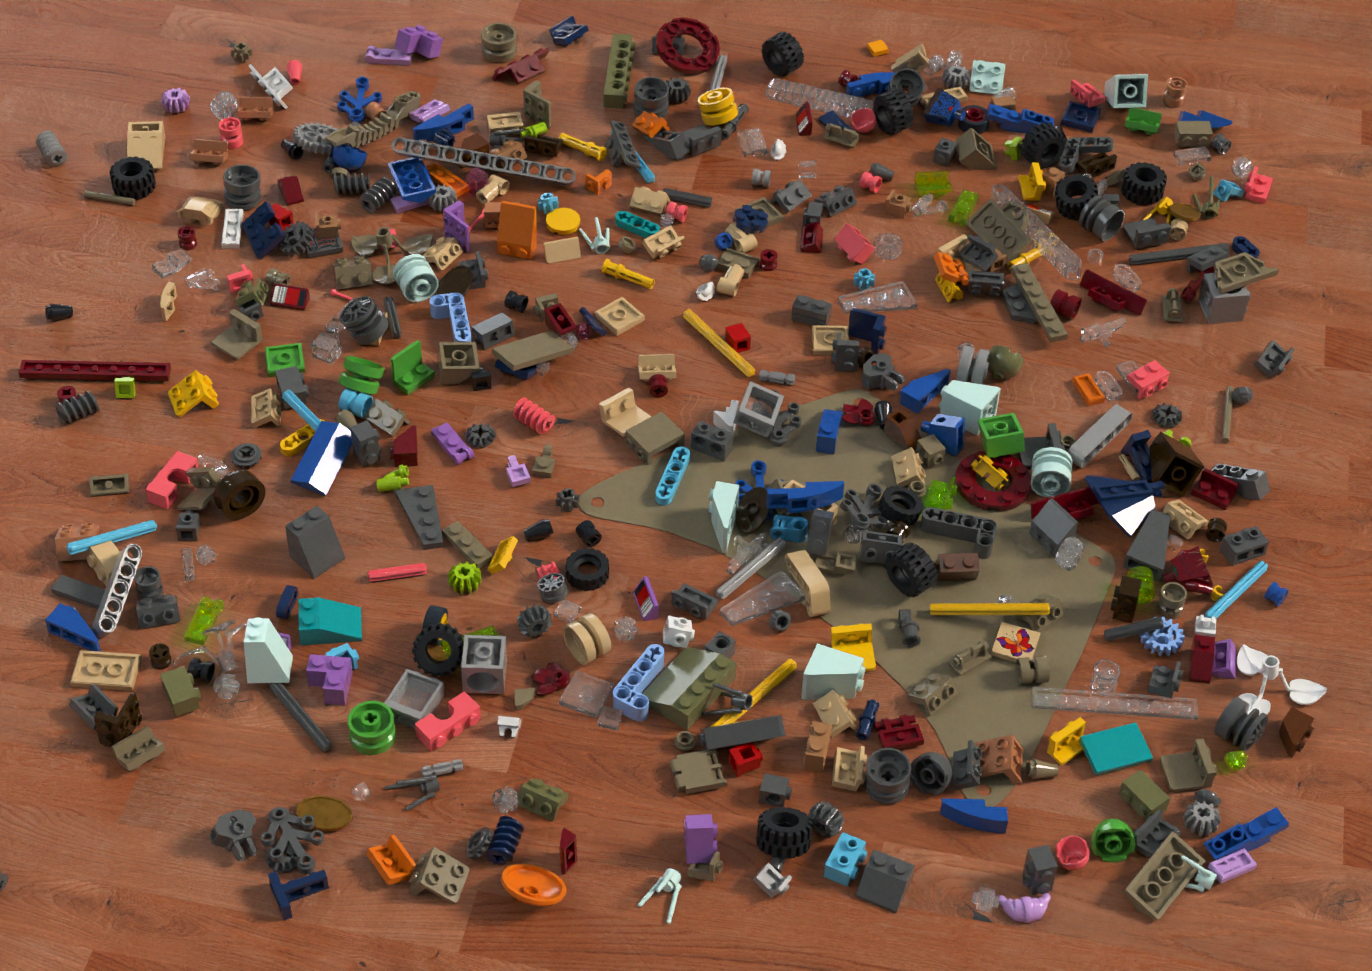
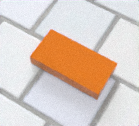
[1072,373,1105,406]

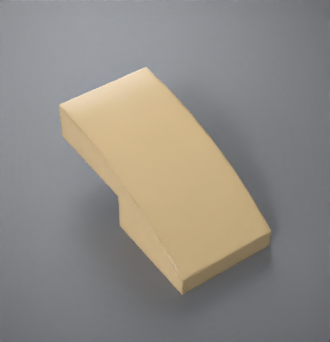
[160,282,177,322]

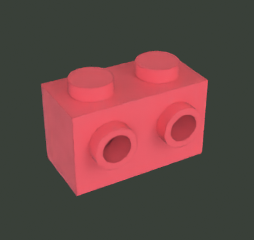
[834,223,876,264]

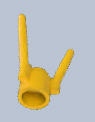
[1143,197,1173,225]

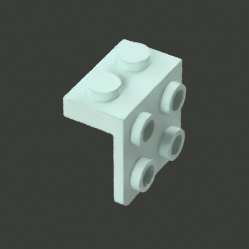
[969,60,1006,95]

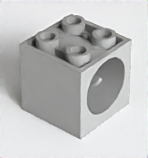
[1198,273,1250,324]
[461,635,507,694]

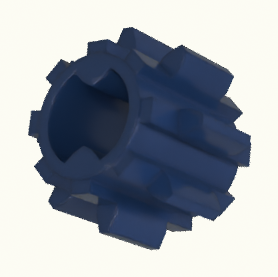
[433,128,455,147]

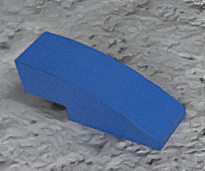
[1177,110,1233,128]
[940,798,1008,834]

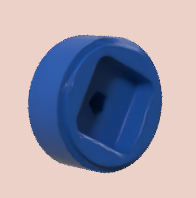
[715,232,733,251]

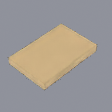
[70,650,142,691]

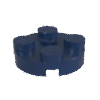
[733,205,768,233]

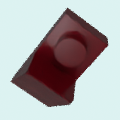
[277,175,304,206]

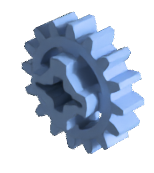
[1139,616,1185,656]

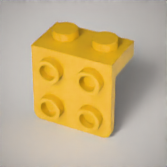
[168,370,219,417]
[831,623,876,671]

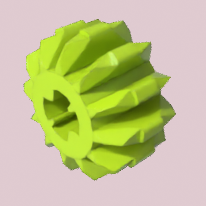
[448,561,482,594]

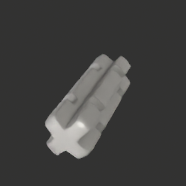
[759,370,795,385]
[421,759,463,777]

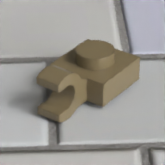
[532,444,555,478]

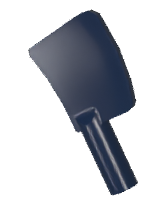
[819,110,855,131]
[579,307,607,336]

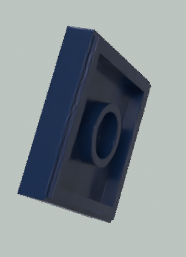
[1060,101,1101,133]

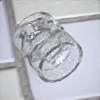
[1090,659,1120,698]

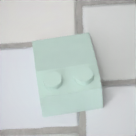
[708,481,739,553]

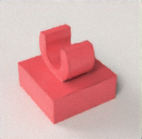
[536,561,563,581]

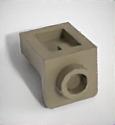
[533,293,558,322]

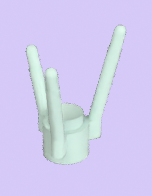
[579,217,610,254]
[1181,855,1217,892]
[638,869,682,924]

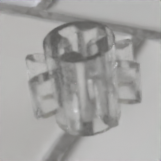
[1231,156,1253,178]
[613,616,638,642]
[213,673,240,699]
[492,786,519,814]
[972,887,1000,913]

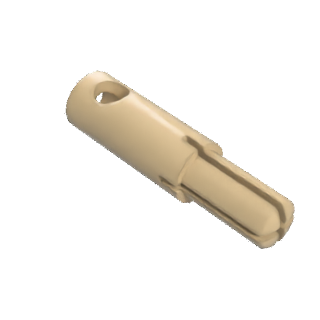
[1119,454,1141,481]

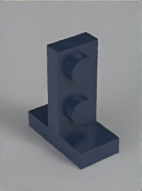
[1121,430,1152,482]
[268,870,329,921]

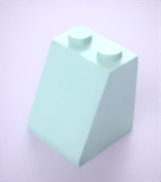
[1104,74,1148,108]
[939,380,1001,436]
[244,618,293,683]
[801,644,866,700]

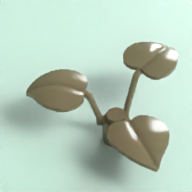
[351,227,433,285]

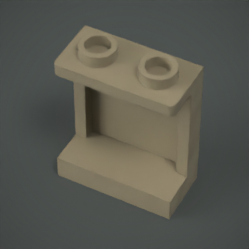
[625,411,685,465]

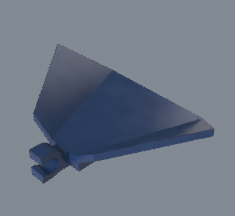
[1085,475,1165,538]

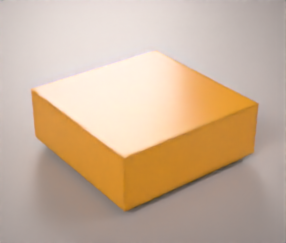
[867,40,889,57]

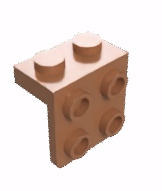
[55,523,99,562]

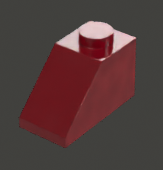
[544,303,577,336]
[390,425,418,467]
[1189,634,1215,684]

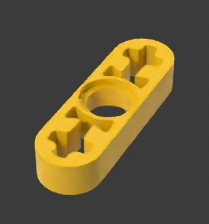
[280,419,324,457]

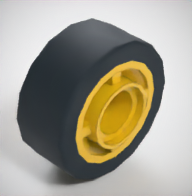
[422,605,448,646]

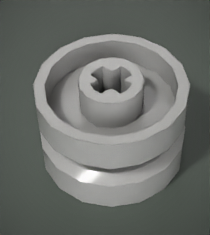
[956,345,990,385]

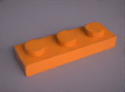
[425,162,469,198]

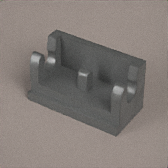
[472,313,515,350]

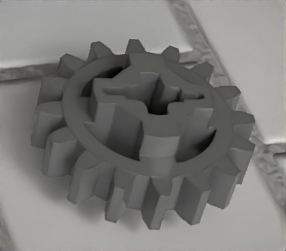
[277,221,314,257]

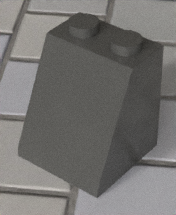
[285,506,345,579]

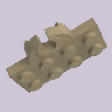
[966,198,1034,264]

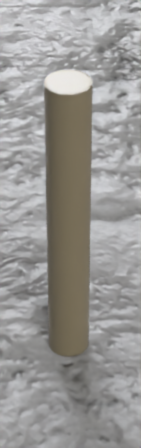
[84,191,135,206]

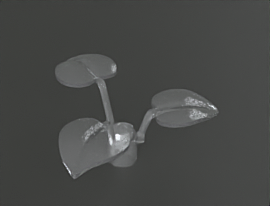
[172,620,248,674]

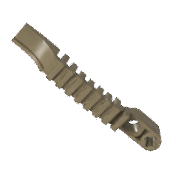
[324,91,421,148]

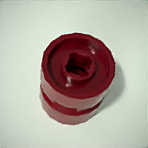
[1050,289,1082,320]

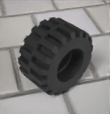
[761,32,804,77]
[873,89,913,135]
[1020,123,1066,169]
[109,156,156,199]
[1121,162,1167,205]
[1054,174,1099,220]
[885,543,937,597]
[412,623,464,677]
[756,807,812,859]

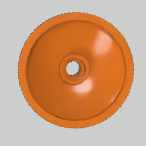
[501,864,566,907]

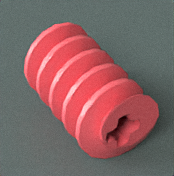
[513,397,556,435]

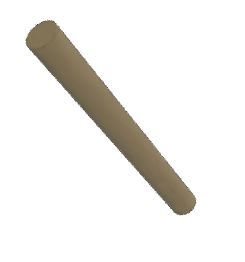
[1222,386,1233,443]

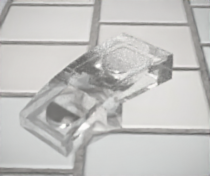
[152,249,193,279]

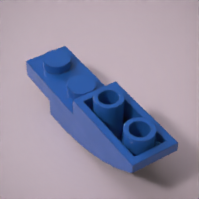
[846,72,903,100]
[413,103,474,142]
[987,104,1054,133]
[766,481,844,513]
[1203,807,1289,861]

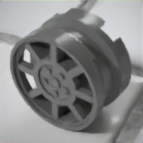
[537,573,568,603]

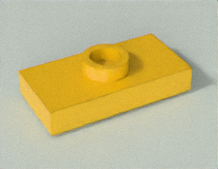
[488,536,518,574]

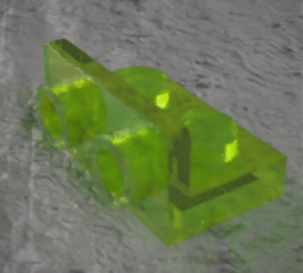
[924,477,958,510]

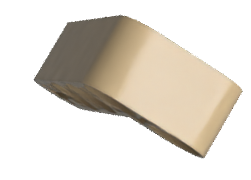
[785,550,831,617]

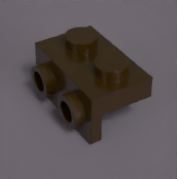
[524,134,563,157]
[1076,153,1117,178]

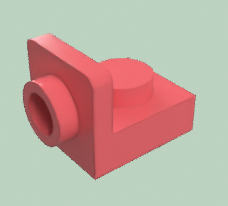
[227,264,253,293]

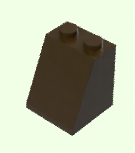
[1150,432,1205,497]

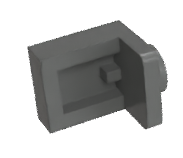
[237,299,264,321]

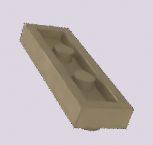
[442,521,493,568]

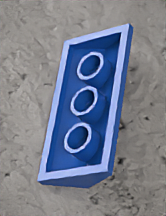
[387,158,436,203]
[290,421,352,496]

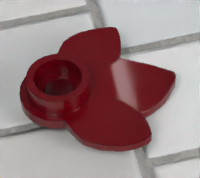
[1181,271,1204,303]
[842,398,875,425]
[531,662,570,695]

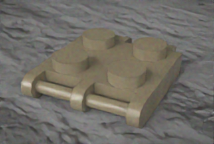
[670,748,727,794]

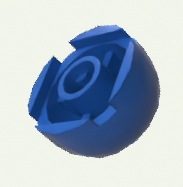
[332,144,367,173]

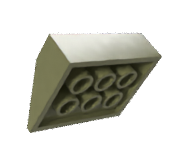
[642,647,737,731]

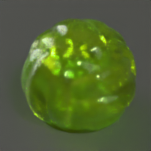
[1225,750,1248,771]

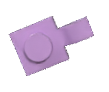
[506,455,531,487]

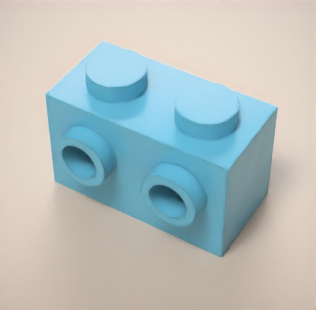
[824,832,868,887]

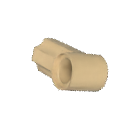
[476,174,510,205]
[725,223,758,253]
[717,264,744,297]

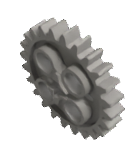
[292,122,347,155]

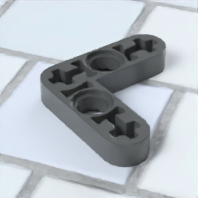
[1059,137,1114,174]

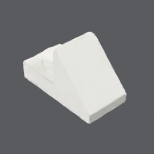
[713,400,739,434]

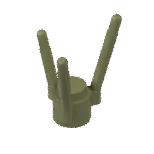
[1193,176,1221,219]

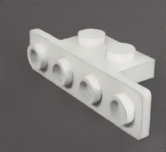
[249,64,293,109]

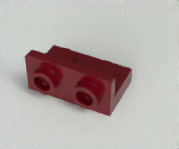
[1191,468,1239,510]

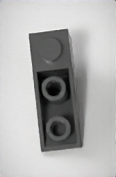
[1211,463,1270,501]

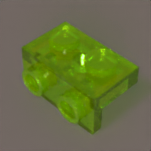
[914,171,952,196]

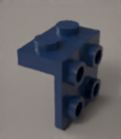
[848,308,887,355]

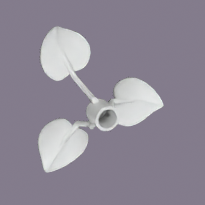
[1237,644,1327,715]

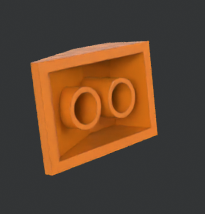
[497,201,537,260]

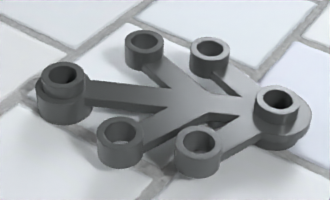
[751,390,801,446]
[840,483,888,530]
[261,807,324,875]

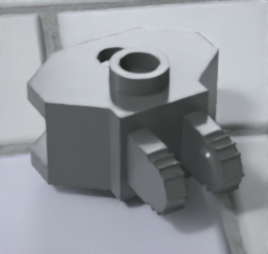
[862,353,905,391]
[209,809,257,861]

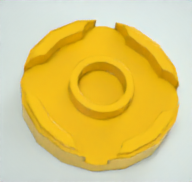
[546,208,580,235]

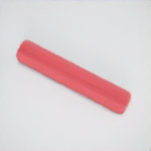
[368,563,427,582]

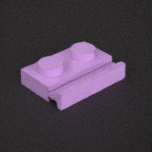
[409,99,450,123]

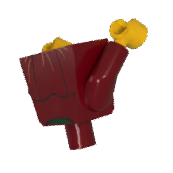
[1162,546,1223,601]

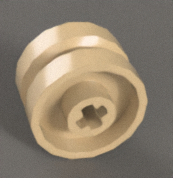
[563,613,611,665]

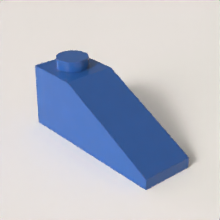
[900,369,951,414]
[816,409,842,454]
[45,603,101,652]

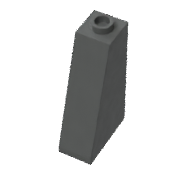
[1123,509,1170,582]
[698,715,785,750]

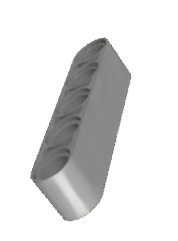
[1067,404,1133,468]
[92,544,142,638]

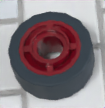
[958,105,989,134]

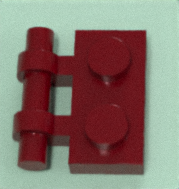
[874,714,924,750]

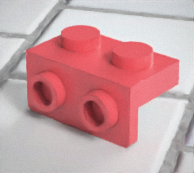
[1070,80,1106,108]
[1127,360,1170,400]

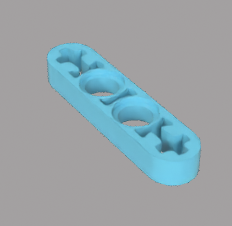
[655,446,690,505]

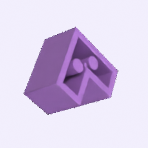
[394,25,443,58]
[306,654,353,706]
[684,814,717,864]

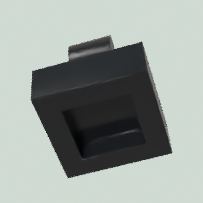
[471,367,491,391]

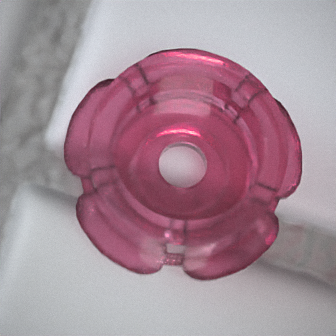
[574,322,592,339]

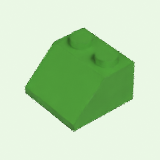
[978,413,1025,458]

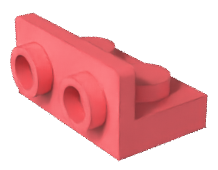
[1244,166,1273,204]

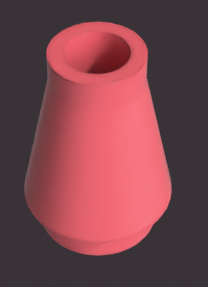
[286,60,303,85]

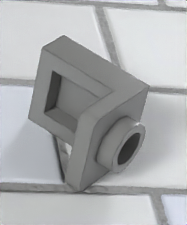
[753,863,792,898]

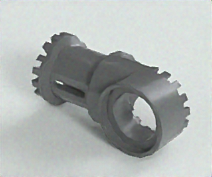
[898,609,921,648]

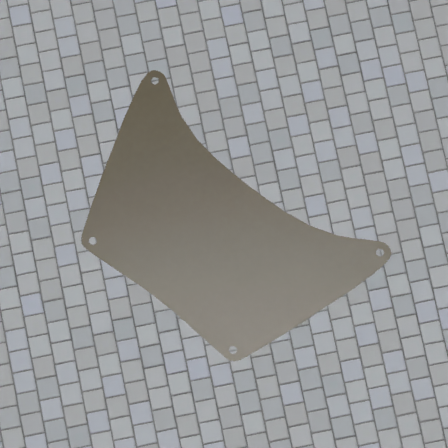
[578,389,1116,807]

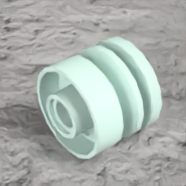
[393,254,439,302]
[1031,447,1072,498]

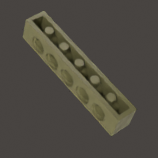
[604,33,635,109]

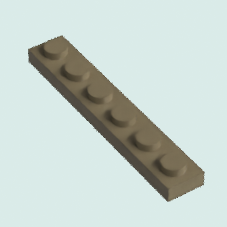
[1010,263,1068,343]

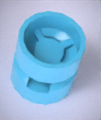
[338,388,373,419]

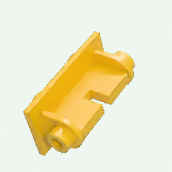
[935,273,963,303]
[971,455,1008,490]

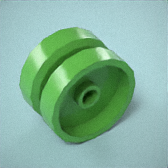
[338,356,385,394]
[348,701,396,755]

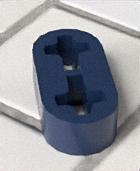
[1231,236,1260,259]
[276,585,298,619]

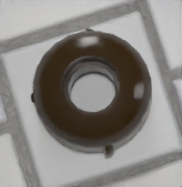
[214,470,266,520]

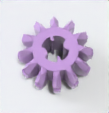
[161,87,190,114]

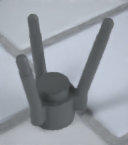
[490,129,524,149]
[702,683,753,716]
[385,774,440,811]

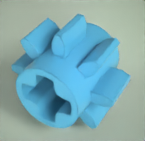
[537,193,559,214]
[854,269,875,291]

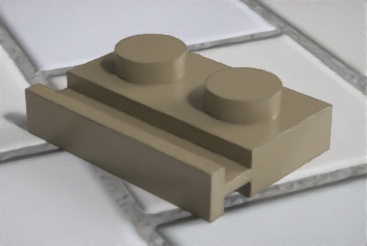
[717,248,759,279]

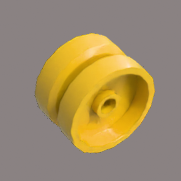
[697,88,738,125]

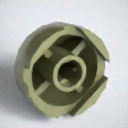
[987,346,1024,380]

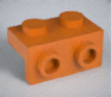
[631,111,670,138]
[366,835,416,885]

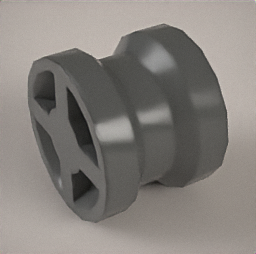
[1210,134,1232,155]

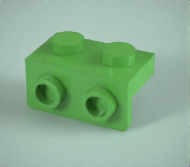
[1124,108,1162,135]

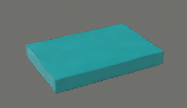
[1079,722,1153,776]

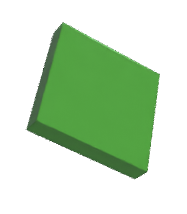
[265,343,305,377]

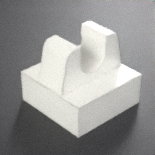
[1194,615,1216,637]
[498,716,521,738]

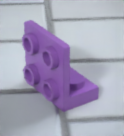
[443,200,470,252]

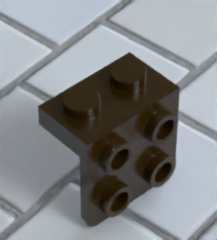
[94,693,142,747]

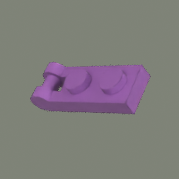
[431,422,474,465]

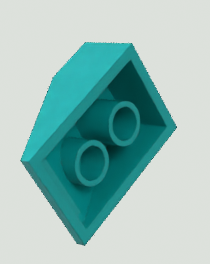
[298,597,362,645]

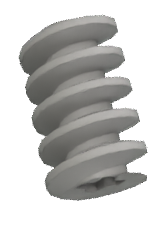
[36,131,68,167]

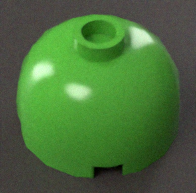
[1091,819,1135,863]

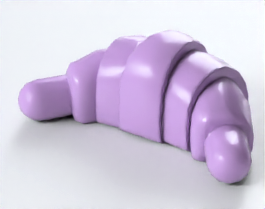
[997,893,1051,923]

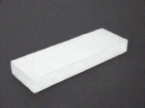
[221,209,244,249]

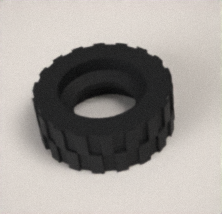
[878,486,923,526]
[566,548,609,591]

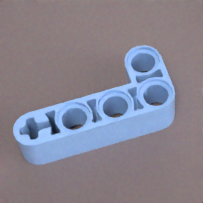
[430,293,472,342]
[613,644,664,721]

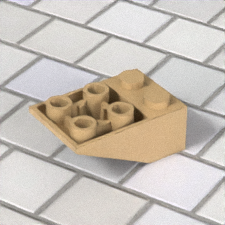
[127,121,165,170]

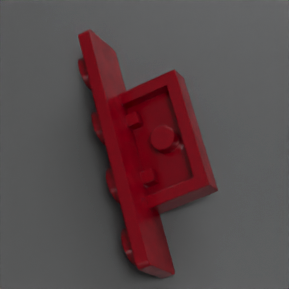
[492,48,550,85]
[1080,270,1147,315]
[1031,487,1099,520]

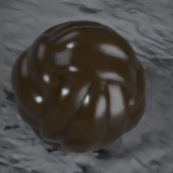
[858,347,874,368]

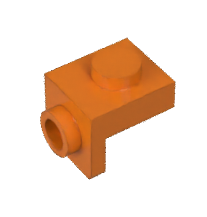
[585,169,612,195]

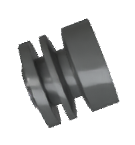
[887,68,924,108]
[634,77,669,118]
[223,165,261,210]
[1079,195,1125,241]
[340,296,389,345]
[1214,697,1269,752]
[865,748,911,805]

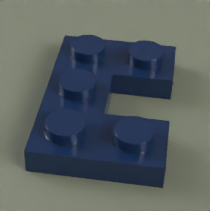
[242,201,285,260]

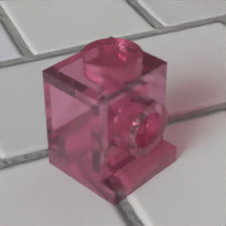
[466,167,488,197]

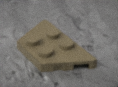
[1214,252,1279,294]

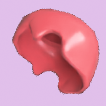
[851,108,877,133]
[1056,836,1089,870]

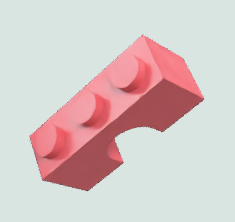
[146,451,199,510]
[415,691,481,752]

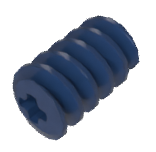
[486,816,524,865]

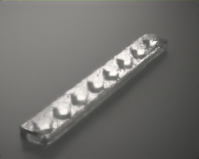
[1031,687,1198,720]

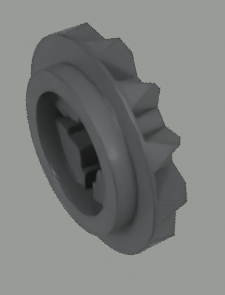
[1152,403,1182,427]
[465,422,496,447]
[231,443,262,469]
[466,827,492,860]
[265,843,298,872]

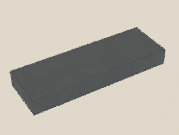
[51,574,105,609]

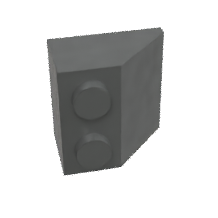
[1030,498,1078,558]
[856,849,915,913]

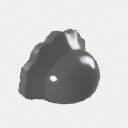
[1194,789,1221,809]

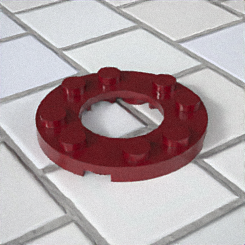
[656,17,720,74]
[955,451,1031,511]

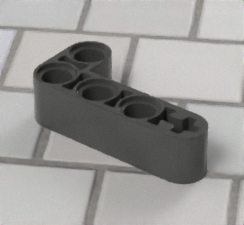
[921,507,997,559]

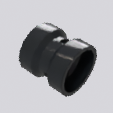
[504,290,529,313]
[576,520,602,548]
[187,658,215,682]

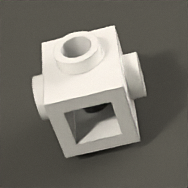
[662,616,695,648]

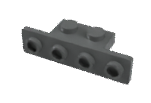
[605,120,640,169]

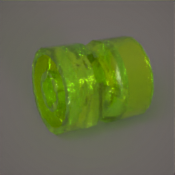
[1127,566,1155,604]

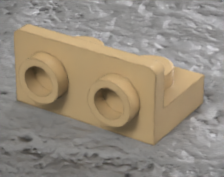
[251,388,282,428]
[1162,499,1208,539]

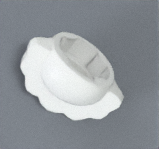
[771,139,786,160]
[696,282,715,301]

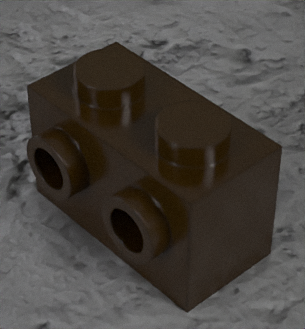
[1110,576,1142,623]

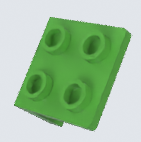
[391,340,435,395]

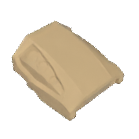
[177,196,223,226]

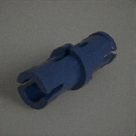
[855,699,880,741]

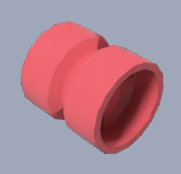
[219,117,243,149]

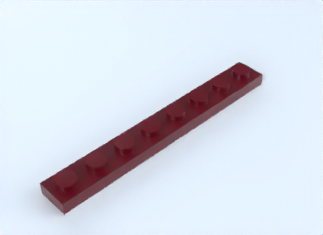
[19,360,171,381]

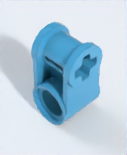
[770,515,808,543]

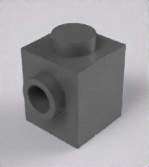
[933,138,958,167]

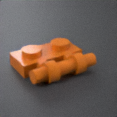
[933,251,969,285]

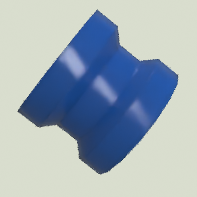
[1264,582,1289,607]

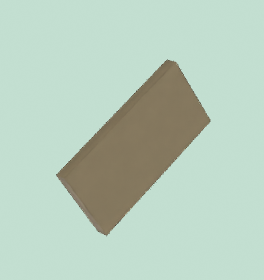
[492,330,573,371]

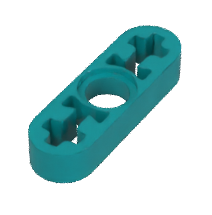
[615,211,660,238]

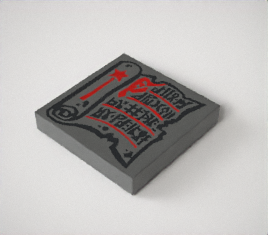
[306,228,343,258]

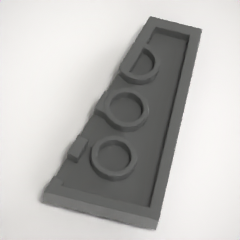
[395,485,444,550]

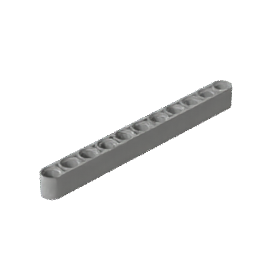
[392,138,576,186]

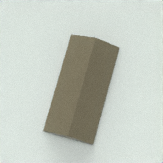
[1124,831,1205,921]

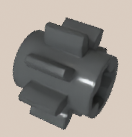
[556,488,579,512]

